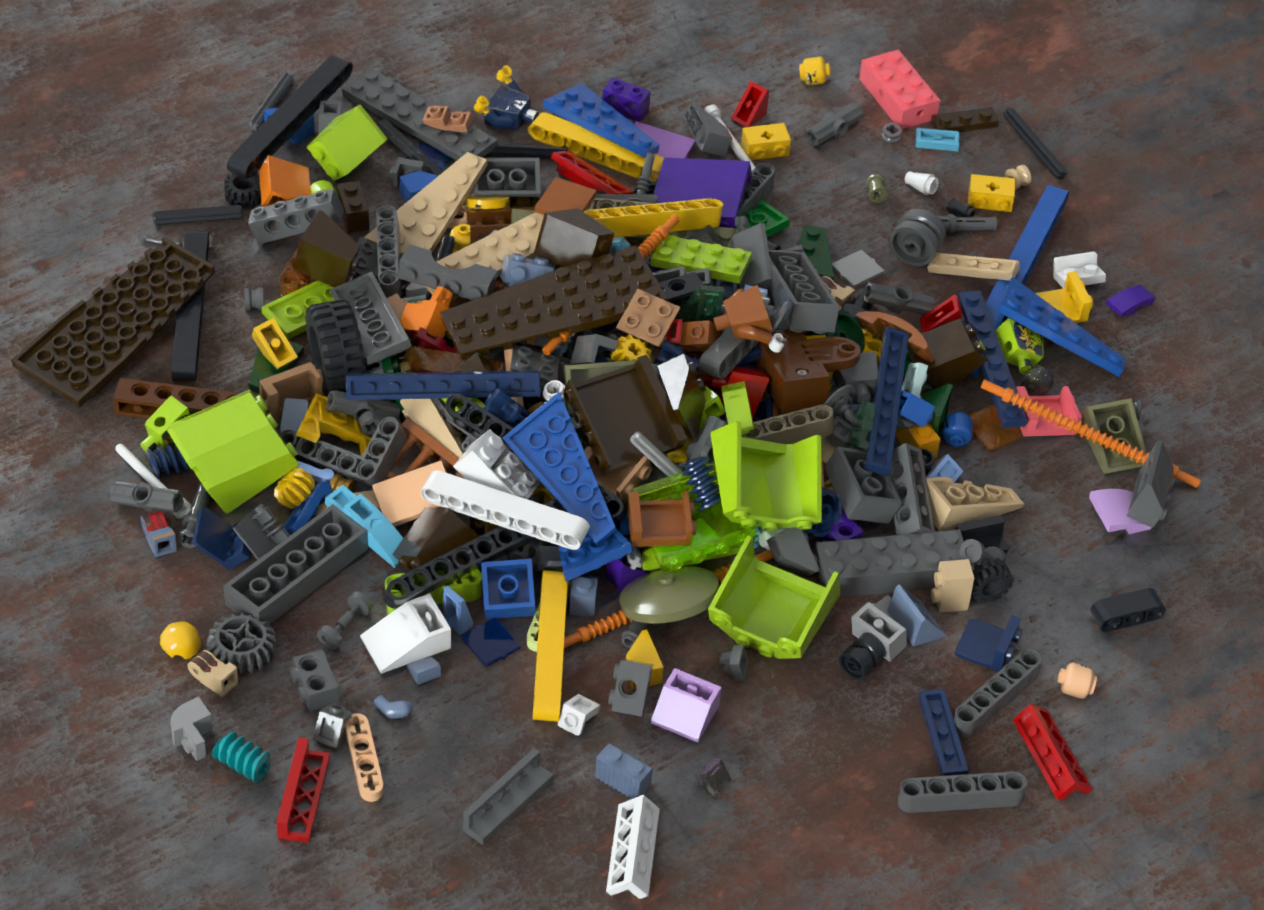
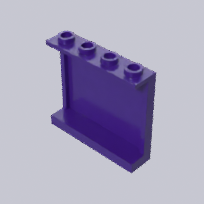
[654,157,752,229]

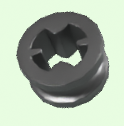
[882,123,902,143]

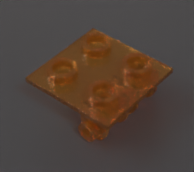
[969,404,1024,451]

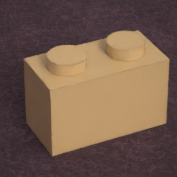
[931,559,974,613]

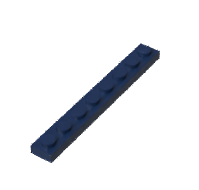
[958,291,1027,428]
[864,327,909,476]
[346,370,541,400]

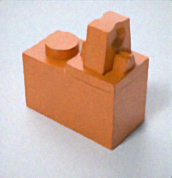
[399,287,453,339]

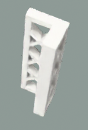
[606,795,660,899]

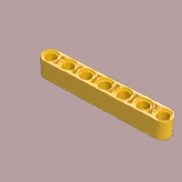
[528,112,664,182]
[584,198,723,238]
[533,570,567,722]

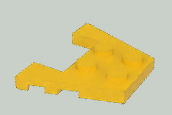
[296,393,383,456]

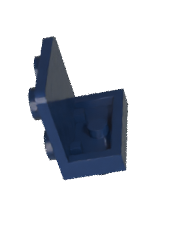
[193,507,251,570]
[955,615,1023,672]

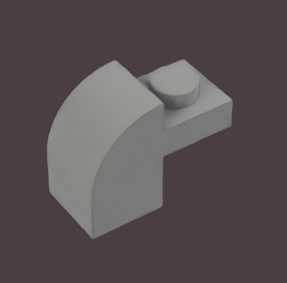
[170,697,212,761]

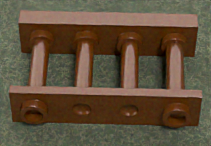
[466,207,535,245]

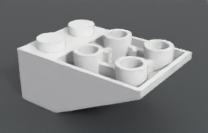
[453,429,540,500]
[360,594,451,673]

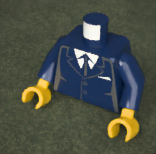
[474,65,539,130]

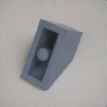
[569,574,599,617]

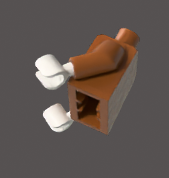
[713,285,784,352]

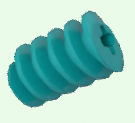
[212,731,270,783]

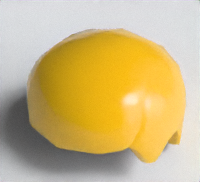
[160,621,202,659]

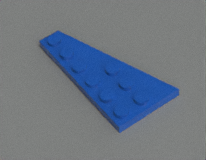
[502,392,616,546]
[558,508,633,581]

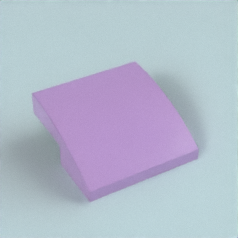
[1089,489,1151,534]

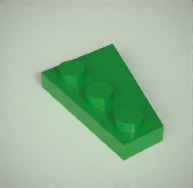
[746,199,790,237]

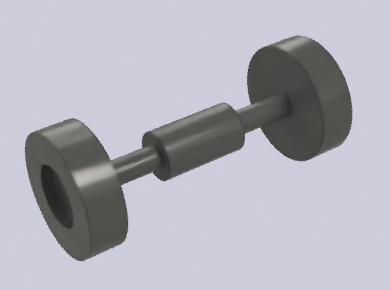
[959,539,1006,565]
[317,591,373,650]

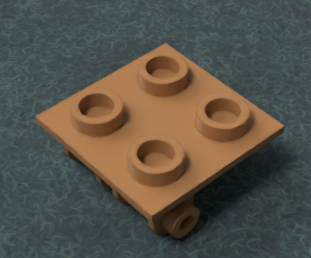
[616,289,680,347]

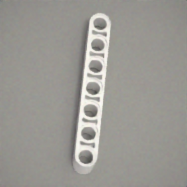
[420,470,590,550]

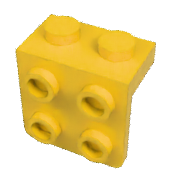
[1035,271,1093,323]

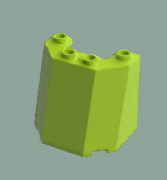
[167,389,300,514]
[711,421,822,531]
[708,535,840,659]

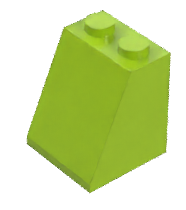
[307,104,387,181]

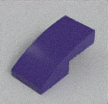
[1105,285,1156,316]

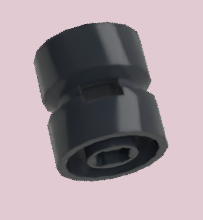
[839,633,886,680]

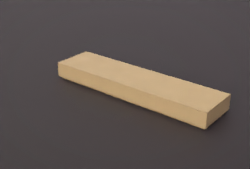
[927,253,1020,281]

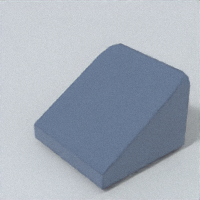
[407,656,441,685]

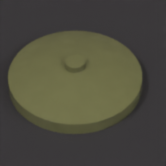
[620,566,719,624]

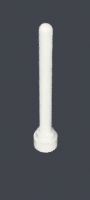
[704,104,755,171]
[115,444,191,519]

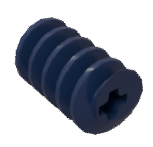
[147,444,190,478]
[678,456,721,511]

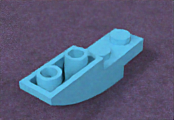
[325,485,403,568]

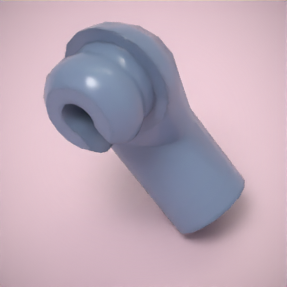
[374,695,413,719]

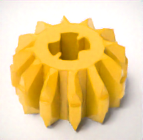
[610,334,652,362]
[274,467,315,509]

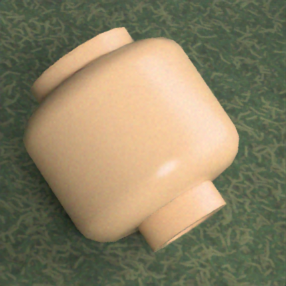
[1057,663,1097,699]

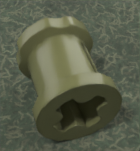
[866,174,888,203]

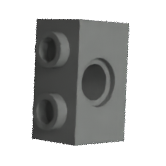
[608,659,653,717]

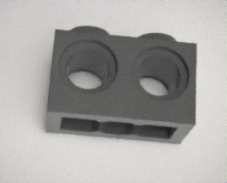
[290,649,339,711]

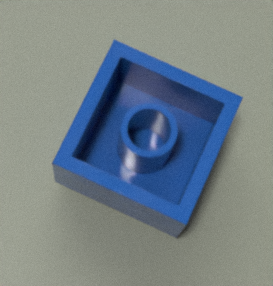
[481,559,536,619]

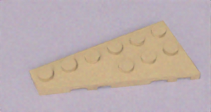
[364,152,488,257]

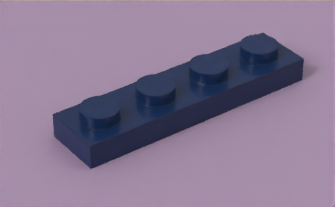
[918,689,969,776]

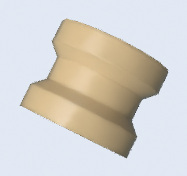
[1005,165,1031,190]

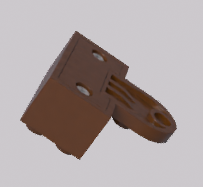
[753,329,861,414]

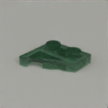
[675,285,725,324]
[848,401,876,450]

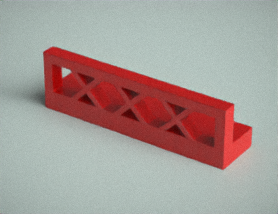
[551,151,634,194]
[1013,704,1093,801]
[276,737,330,842]

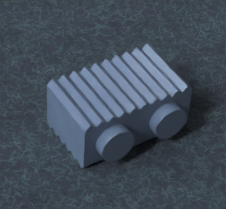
[595,743,653,799]

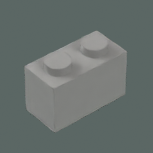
[851,602,907,662]

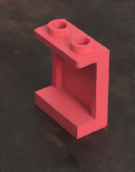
[1016,386,1083,437]

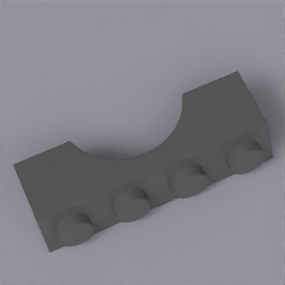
[398,244,497,300]

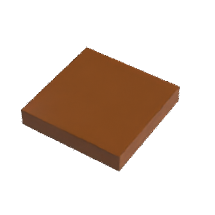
[535,177,597,215]

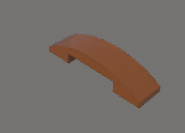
[856,311,934,363]

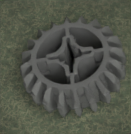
[207,611,277,675]

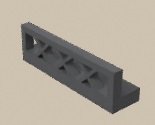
[463,748,553,845]

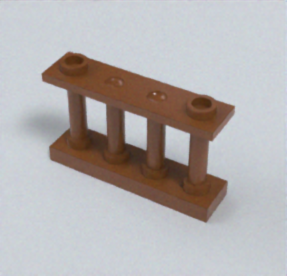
[385,418,464,480]

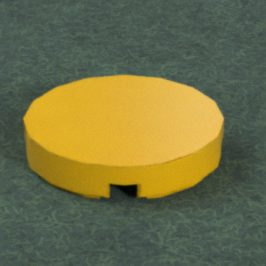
[465,194,510,209]

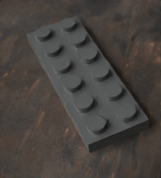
[329,271,412,365]

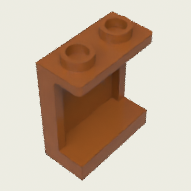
[627,491,696,547]

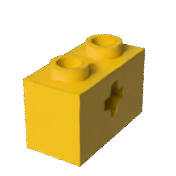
[741,123,791,161]
[968,174,1015,212]

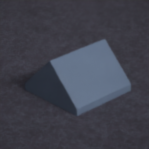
[887,584,946,646]

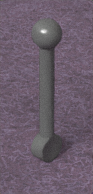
[138,233,183,247]

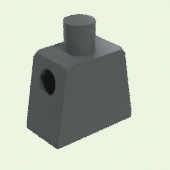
[832,352,878,404]

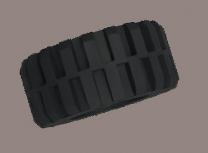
[305,299,366,393]

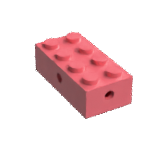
[859,49,940,130]

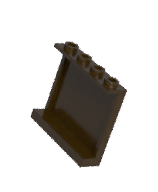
[563,355,688,475]

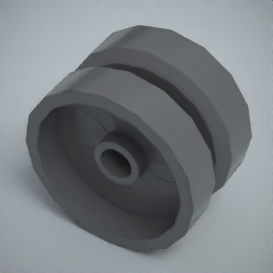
[889,209,946,266]

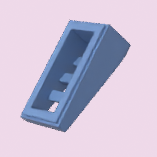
[443,586,473,635]

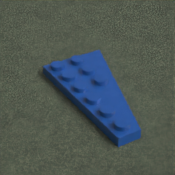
[543,83,660,158]
[997,277,1126,377]

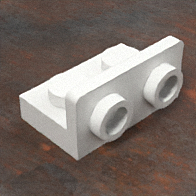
[1053,252,1106,289]

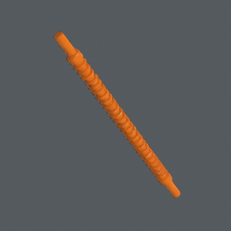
[542,215,680,355]
[980,379,1201,488]
[564,550,773,648]

